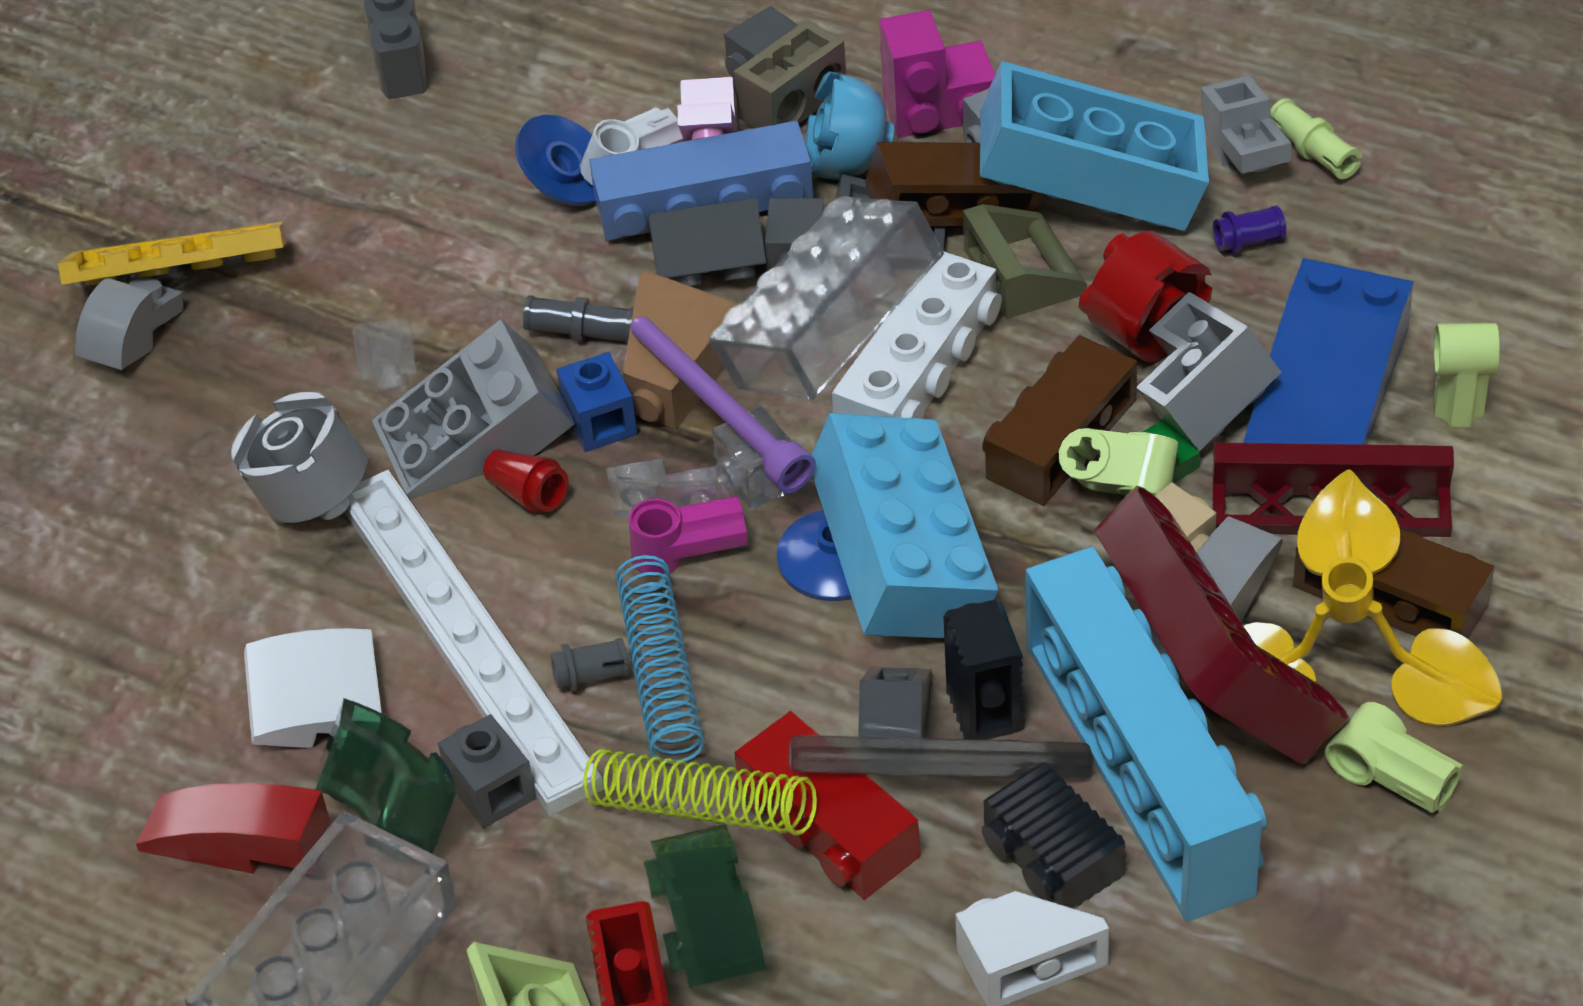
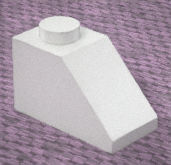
[955,891,1109,1006]

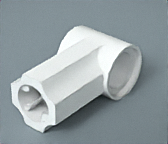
[580,107,683,185]

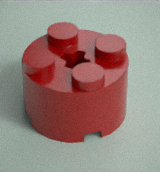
[1078,231,1212,362]

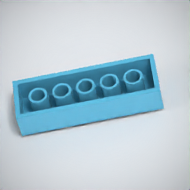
[1026,546,1267,922]

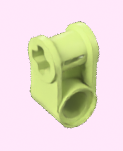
[1059,428,1179,496]

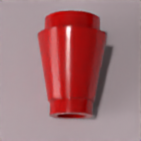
[483,449,569,513]

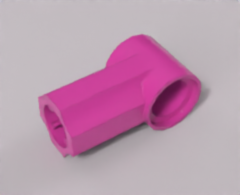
[629,496,747,576]

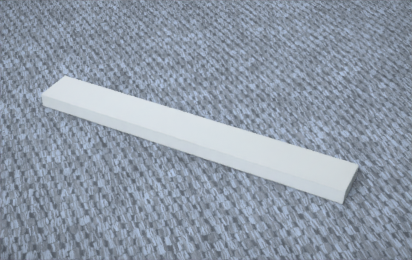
[344,470,604,816]

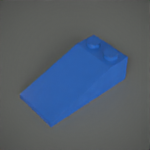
[1243,258,1414,445]

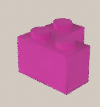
[879,10,995,138]

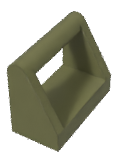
[963,204,1087,319]

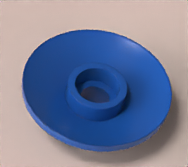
[515,115,595,206]
[777,510,852,601]

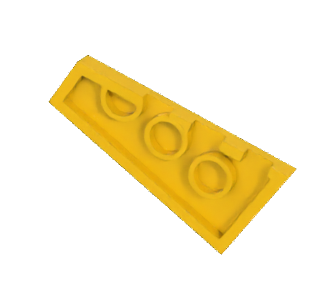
[58,221,287,285]

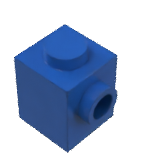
[556,352,638,452]

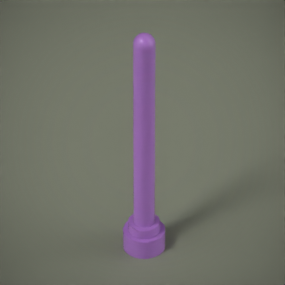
[631,316,816,493]

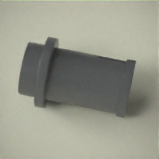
[550,638,629,692]

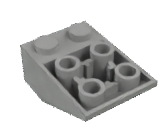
[372,319,575,499]

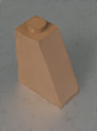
[623,270,743,429]

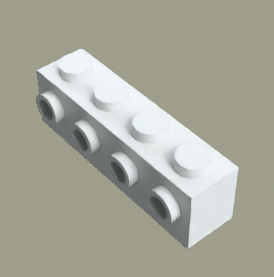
[832,249,1001,419]

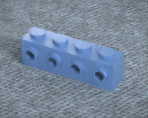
[589,121,813,241]

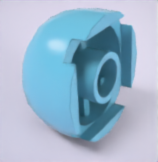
[805,71,894,180]

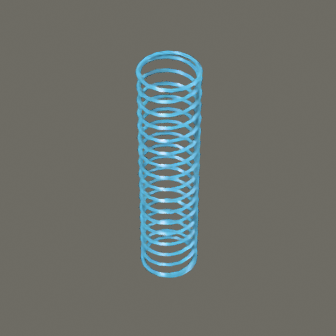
[615,555,705,764]

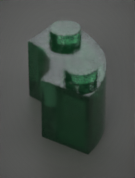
[315,698,456,857]
[643,824,766,988]

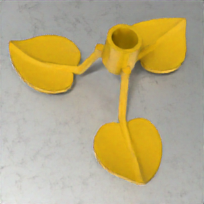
[1244,470,1502,727]

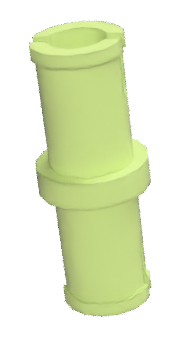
[1270,98,1362,180]

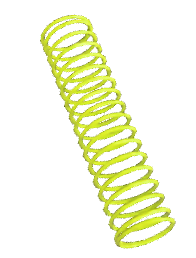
[583,749,817,836]

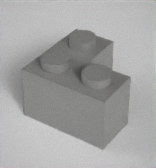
[1136,292,1282,451]

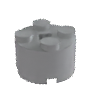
[231,392,369,524]

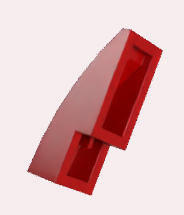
[136,783,330,874]

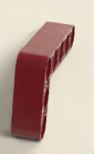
[1095,485,1349,764]

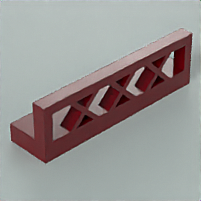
[1212,442,1454,537]

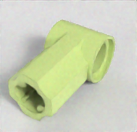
[1433,323,1500,427]
[1325,702,1463,813]

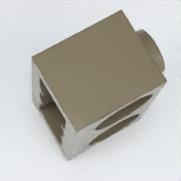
[734,19,846,128]

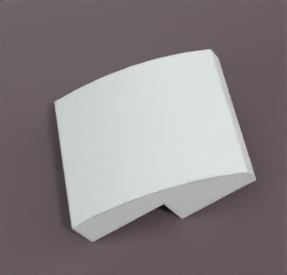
[244,628,382,748]

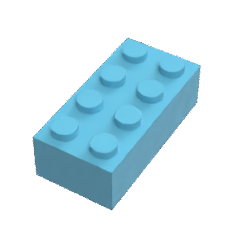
[980,61,1209,231]
[811,413,998,638]

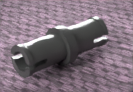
[523,295,633,343]

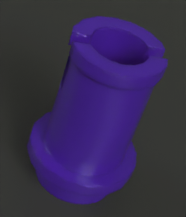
[1213,205,1286,255]

